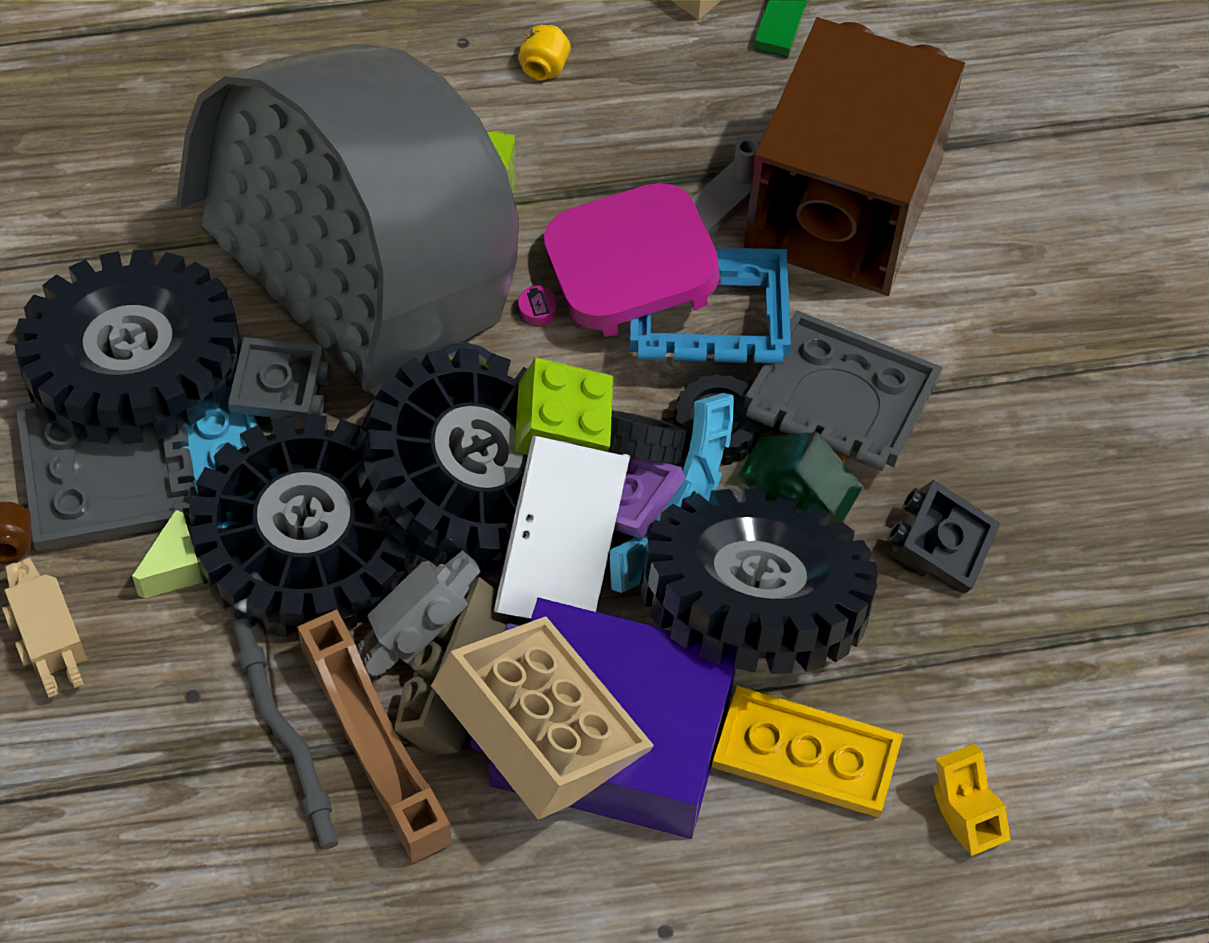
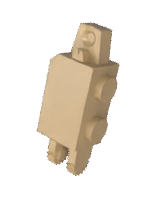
[2,558,87,698]

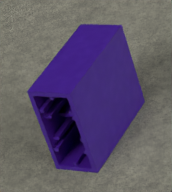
[471,597,736,839]

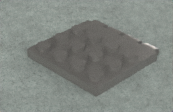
[743,310,943,471]
[16,402,198,551]

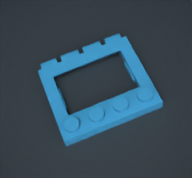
[630,247,791,364]

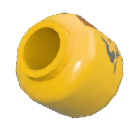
[517,25,571,80]

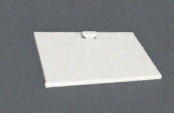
[494,435,630,618]

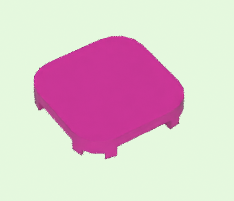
[544,183,721,337]

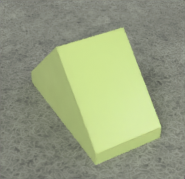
[132,510,203,599]

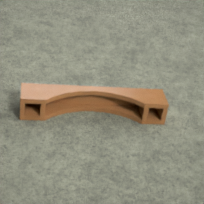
[297,609,452,863]

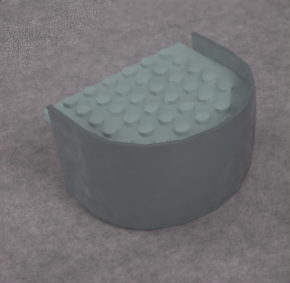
[176,44,519,397]

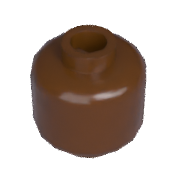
[0,502,32,564]

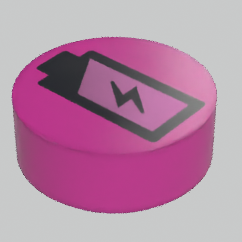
[518,286,557,326]

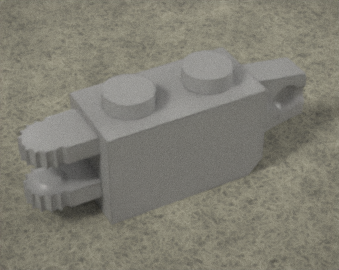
[357,550,480,676]

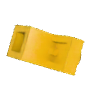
[933,743,1011,856]

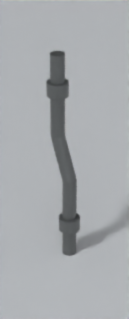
[233,618,338,850]

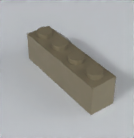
[394,577,510,756]

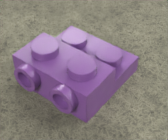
[611,451,685,539]

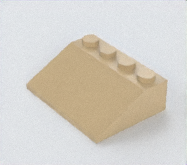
[431,616,654,820]

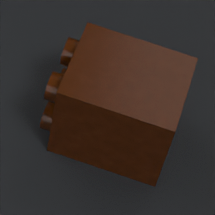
[744,17,965,296]

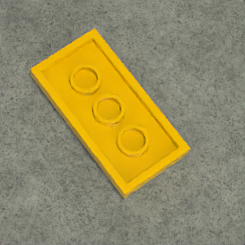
[712,686,903,818]

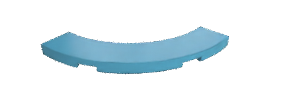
[610,393,734,593]

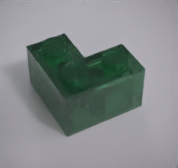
[738,432,864,525]

